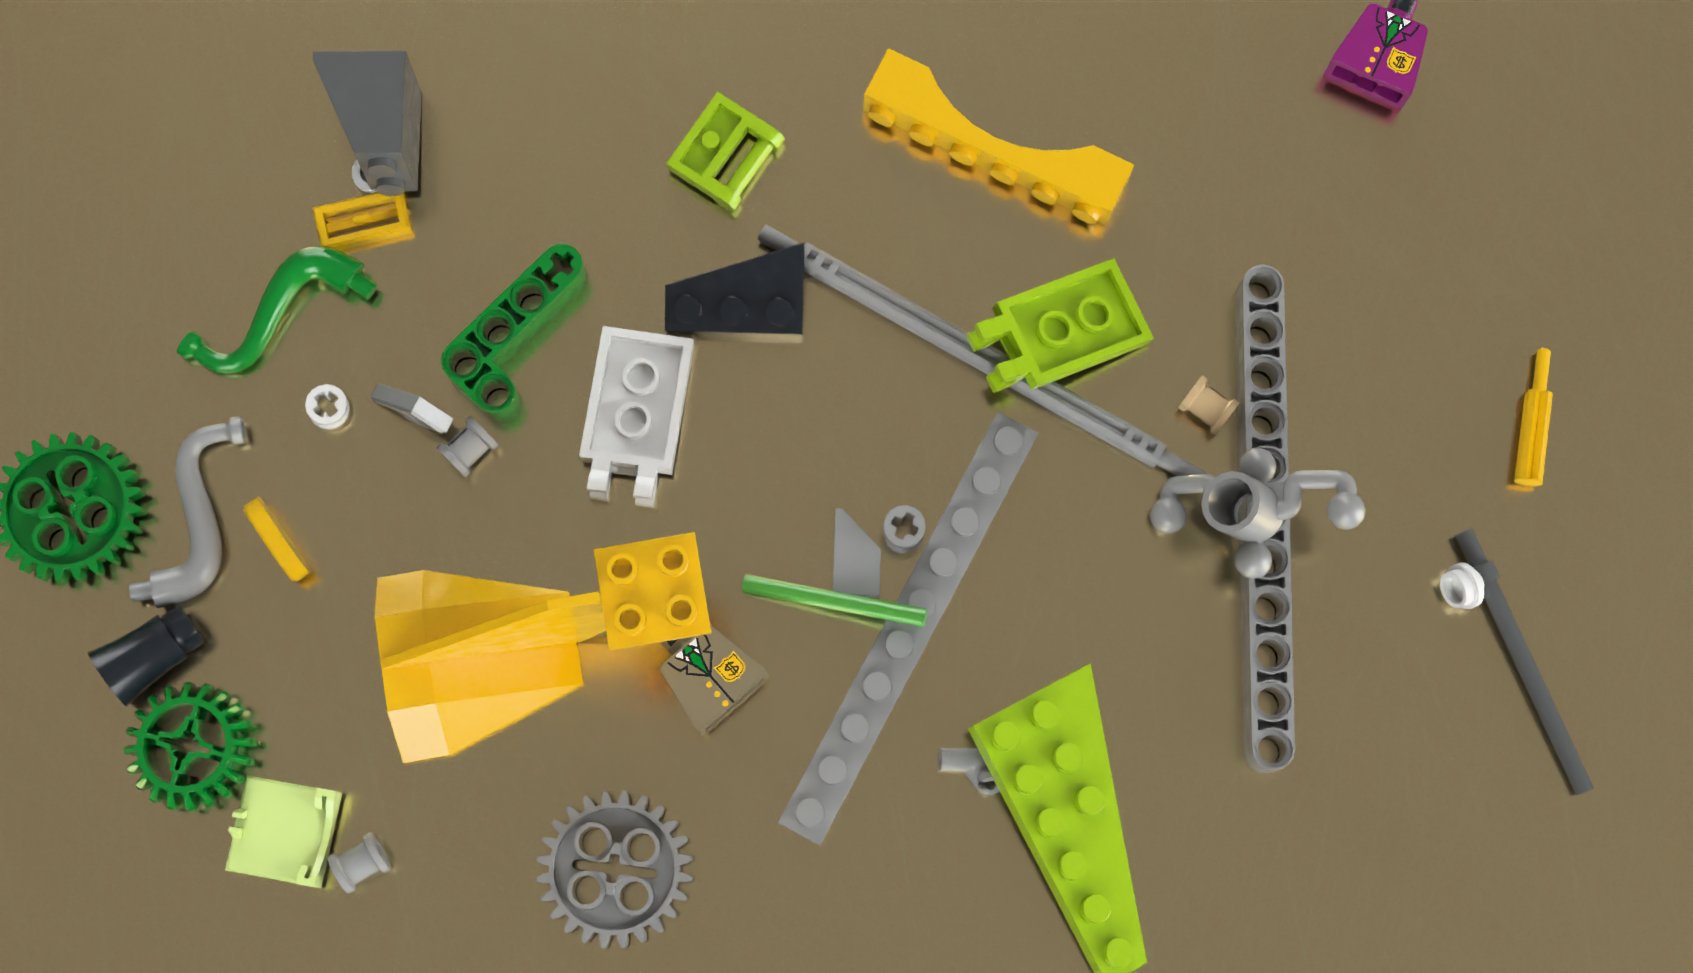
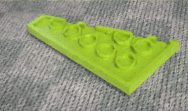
[967,663,1147,973]

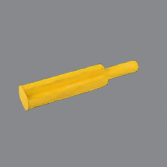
[1514,348,1553,486]

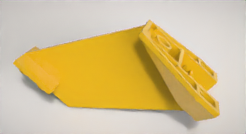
[374,532,712,764]

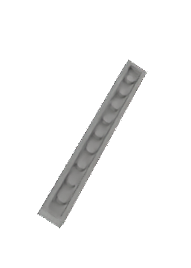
[778,412,1039,846]

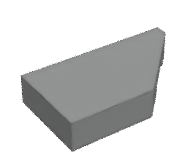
[370,383,454,433]
[833,508,881,598]

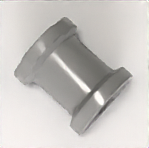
[436,416,499,477]
[883,505,926,554]
[327,832,392,894]

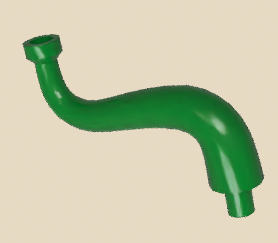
[176,246,378,374]

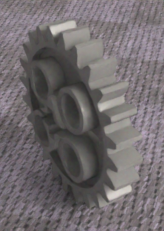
[536,790,693,948]

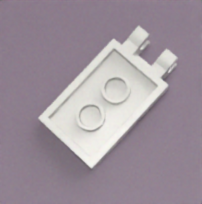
[579,326,694,508]

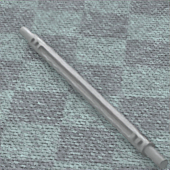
[757,224,1206,476]

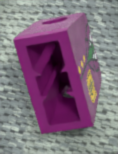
[1323,0,1428,109]

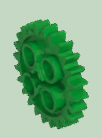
[0,432,147,585]

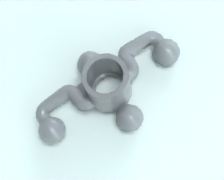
[1150,448,1366,579]

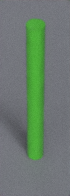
[742,574,928,627]

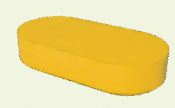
[243,496,311,582]

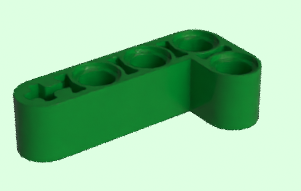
[441,244,587,422]

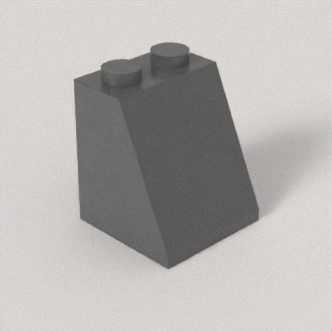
[313,51,422,196]

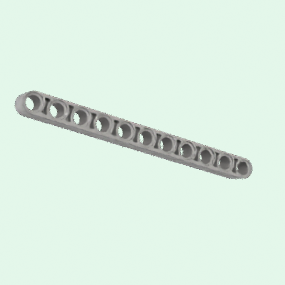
[1235,264,1295,774]

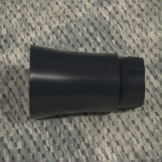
[88,605,205,707]

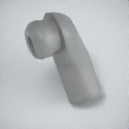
[938,747,999,796]

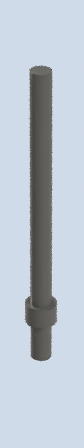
[1455,528,1594,795]

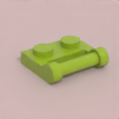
[666,91,785,212]

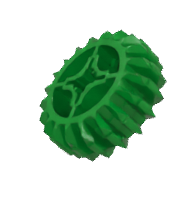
[123,682,257,812]

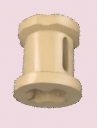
[1178,375,1240,435]

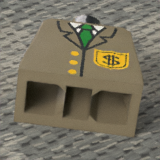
[659,625,769,736]

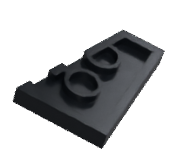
[665,242,805,335]

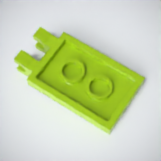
[966,258,1154,393]

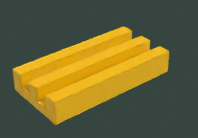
[312,192,413,251]

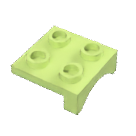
[225,775,342,888]

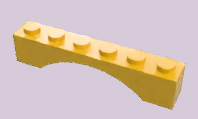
[863,48,1134,225]

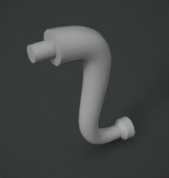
[129,416,246,608]

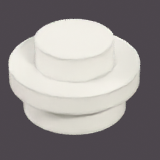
[1440,562,1484,609]

